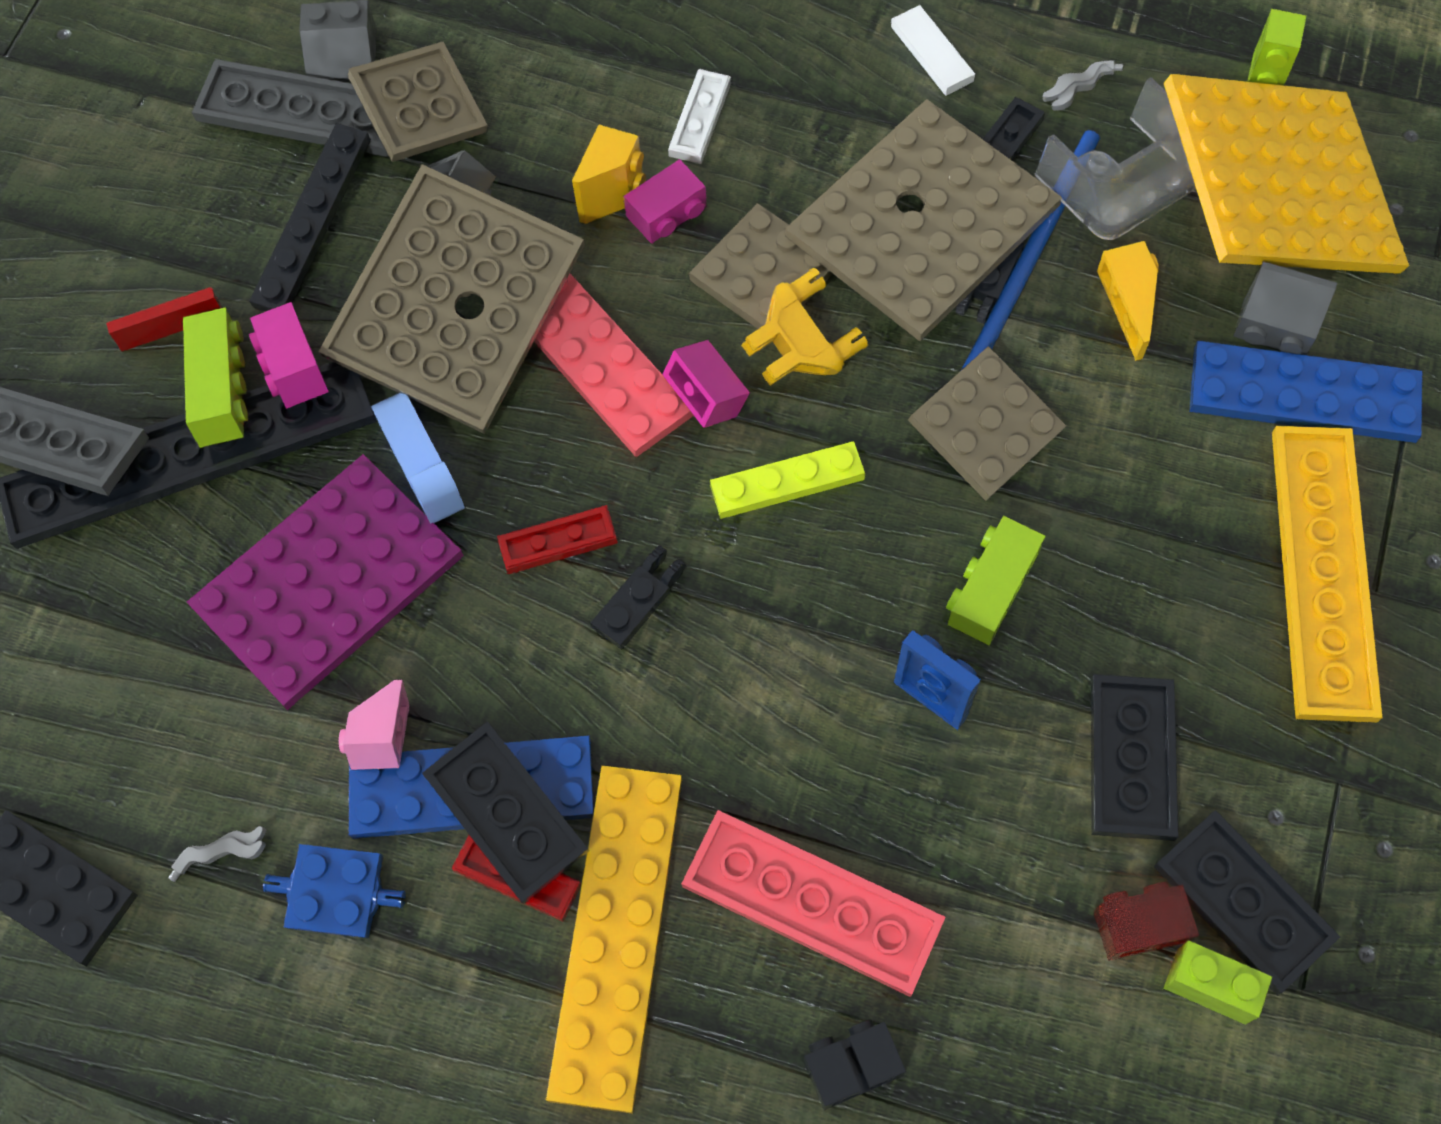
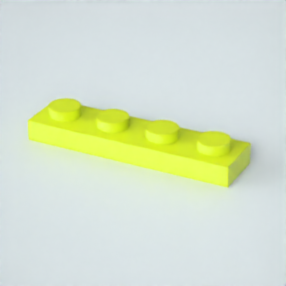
[710,441,865,519]

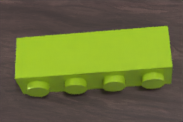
[183,307,248,448]

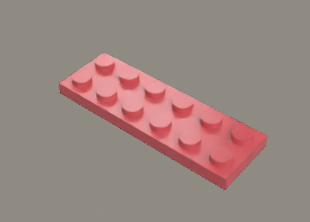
[534,274,694,457]
[681,810,946,997]

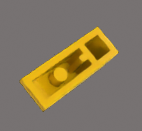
[1097,241,1159,361]

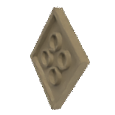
[348,42,488,162]
[689,203,833,329]
[908,346,1066,501]

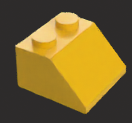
[572,125,646,224]

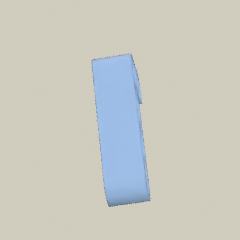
[371,393,465,524]

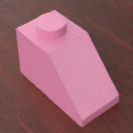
[339,680,410,770]

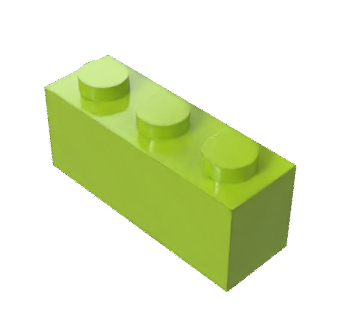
[946,516,1046,646]

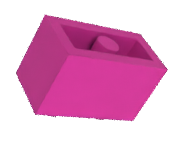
[624,159,707,244]
[662,340,750,428]

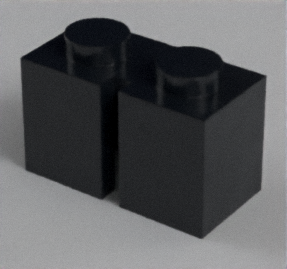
[803,1019,906,1110]

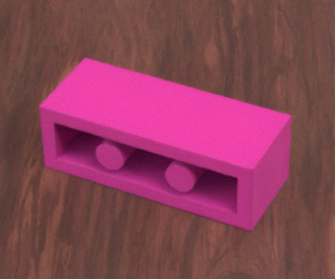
[249,302,329,409]

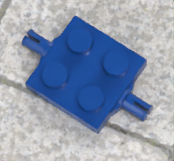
[263,844,406,939]

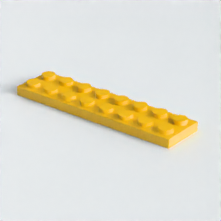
[1272,426,1383,723]
[546,766,682,1114]

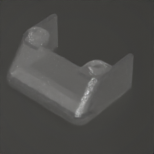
[1035,78,1196,240]

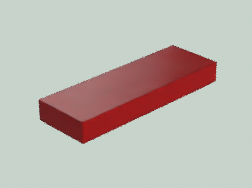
[106,287,222,352]
[497,505,618,575]
[451,835,582,922]

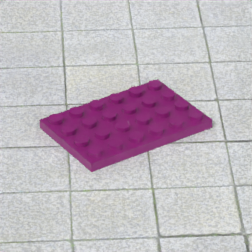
[187,454,463,710]

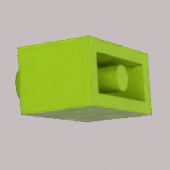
[1247,9,1306,85]
[1163,940,1272,1025]

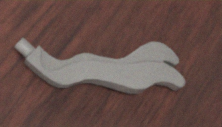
[1043,61,1123,111]
[168,826,266,882]

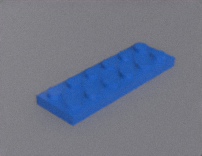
[1189,341,1422,443]
[349,736,594,839]

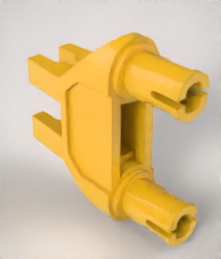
[741,268,868,386]

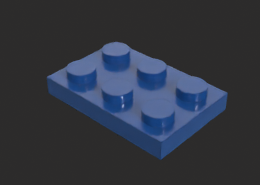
[894,630,981,730]

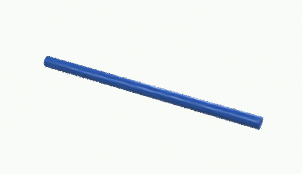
[961,130,1100,370]

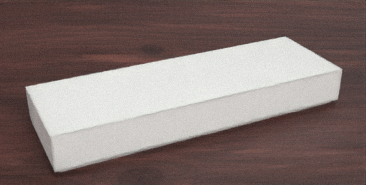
[891,5,975,96]
[668,69,731,164]

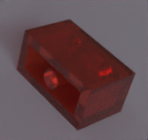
[1093,882,1199,961]

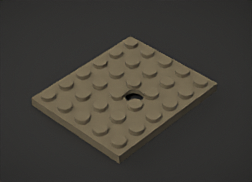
[785,99,1062,341]
[318,164,585,434]

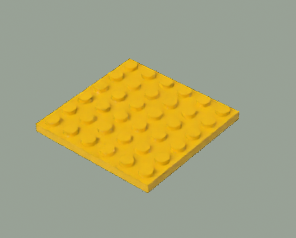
[1164,74,1409,274]

